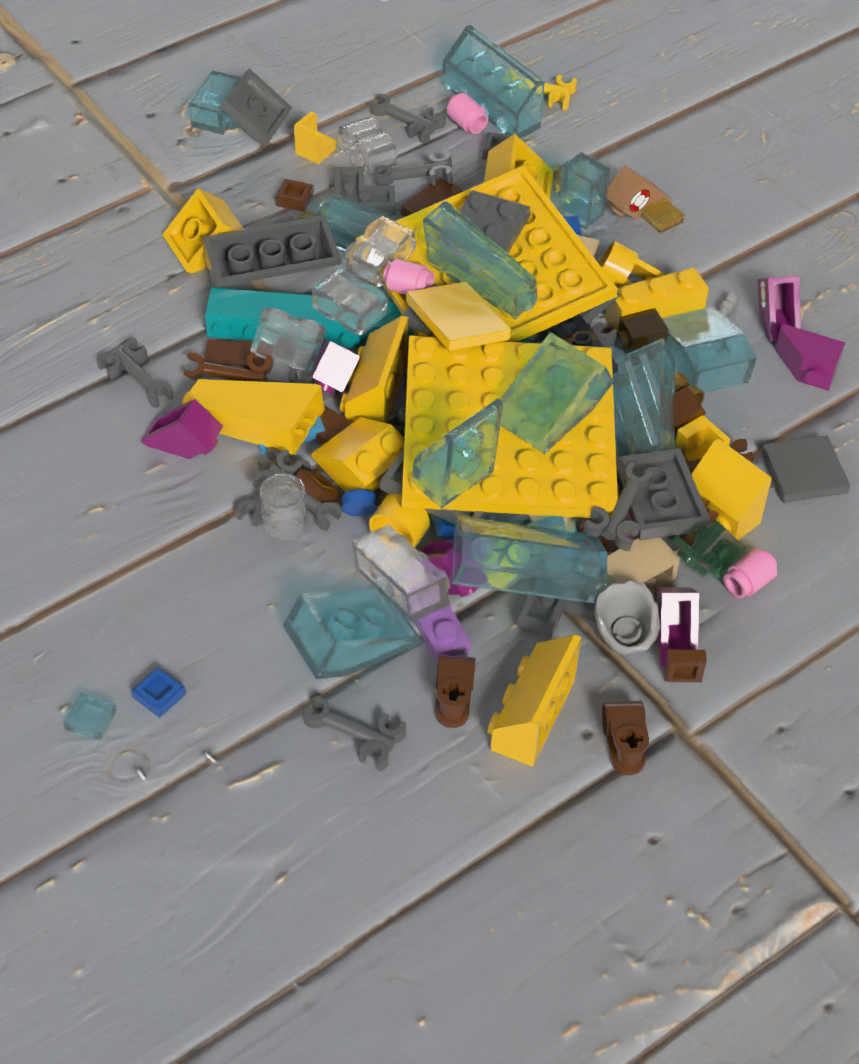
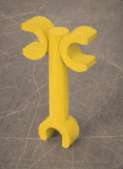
[500,70,577,111]

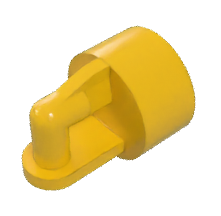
[599,240,664,288]
[369,493,430,553]

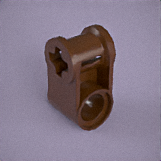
[435,655,476,728]
[602,700,649,775]

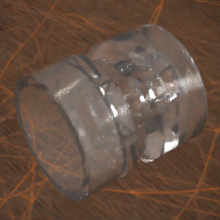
[259,473,307,540]

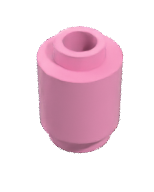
[447,92,488,134]
[383,258,434,295]
[724,548,777,599]

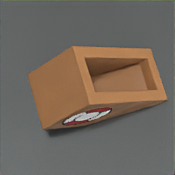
[603,165,672,219]

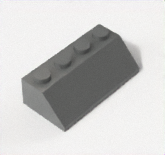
[203,215,341,288]

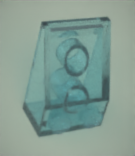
[662,307,757,393]
[488,332,614,454]
[412,398,504,509]
[283,589,422,679]

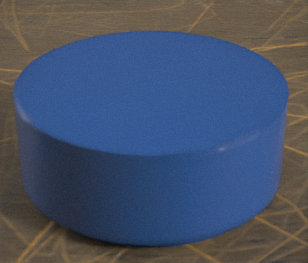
[342,489,377,516]

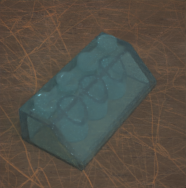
[442,25,545,138]
[452,515,607,603]

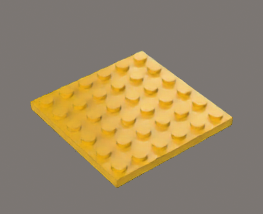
[356,165,617,342]
[401,336,618,518]

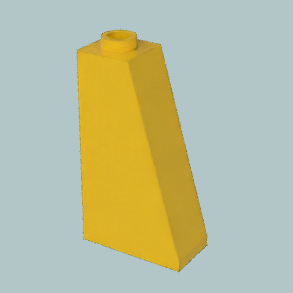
[182,379,325,455]

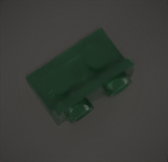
[672,520,747,580]

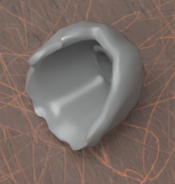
[594,580,661,656]

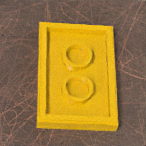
[406,282,511,351]

